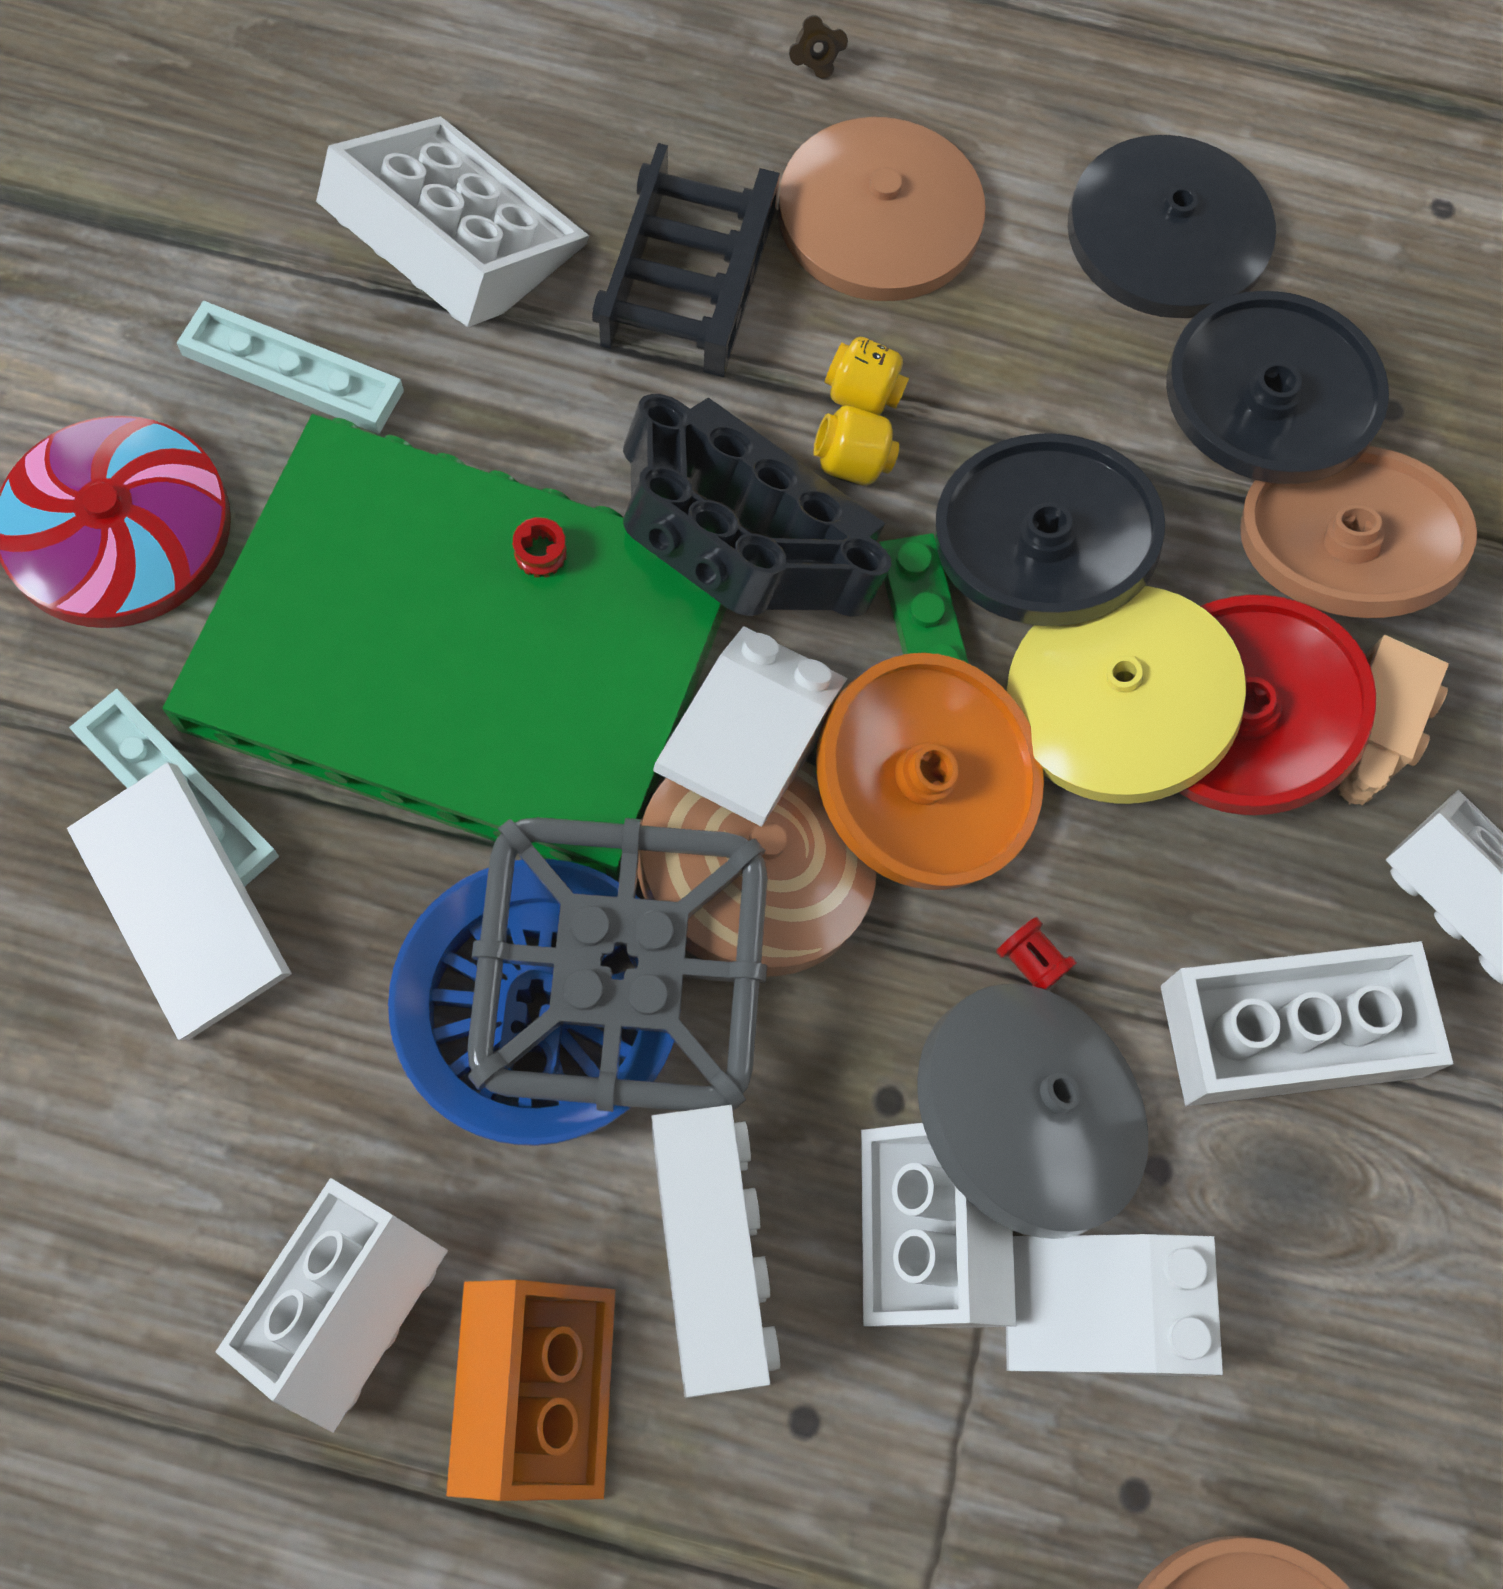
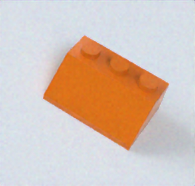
[446,1280,616,1501]

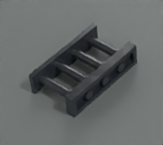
[592,143,780,377]

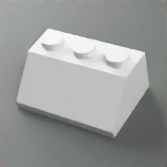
[1386,790,1503,984]
[861,1123,1016,1328]
[216,1178,448,1433]

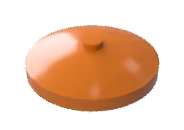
[816,653,1044,890]

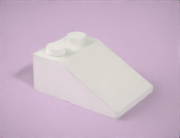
[653,626,848,827]
[1006,1234,1223,1376]

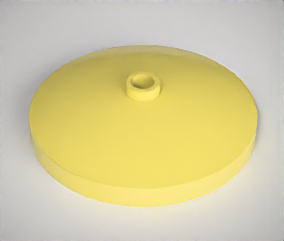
[1007,586,1246,804]

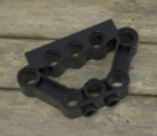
[623,394,891,617]

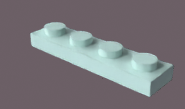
[177,300,404,434]
[69,689,279,887]

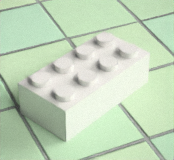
[1161,941,1453,1106]
[652,1105,780,1398]

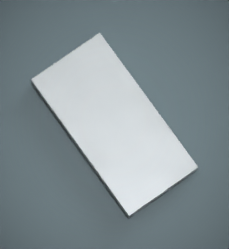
[67,762,292,1040]

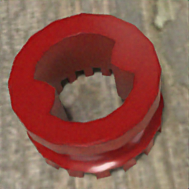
[512,517,567,577]

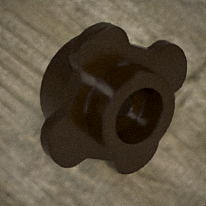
[789,15,848,79]

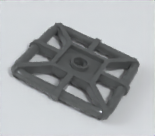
[467,817,768,1112]

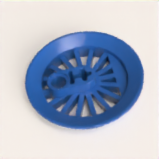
[388,859,681,1146]

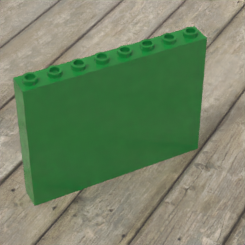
[162,414,727,882]

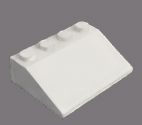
[316,116,589,327]

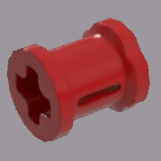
[995,916,1077,990]

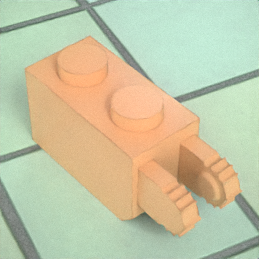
[1338,635,1449,805]

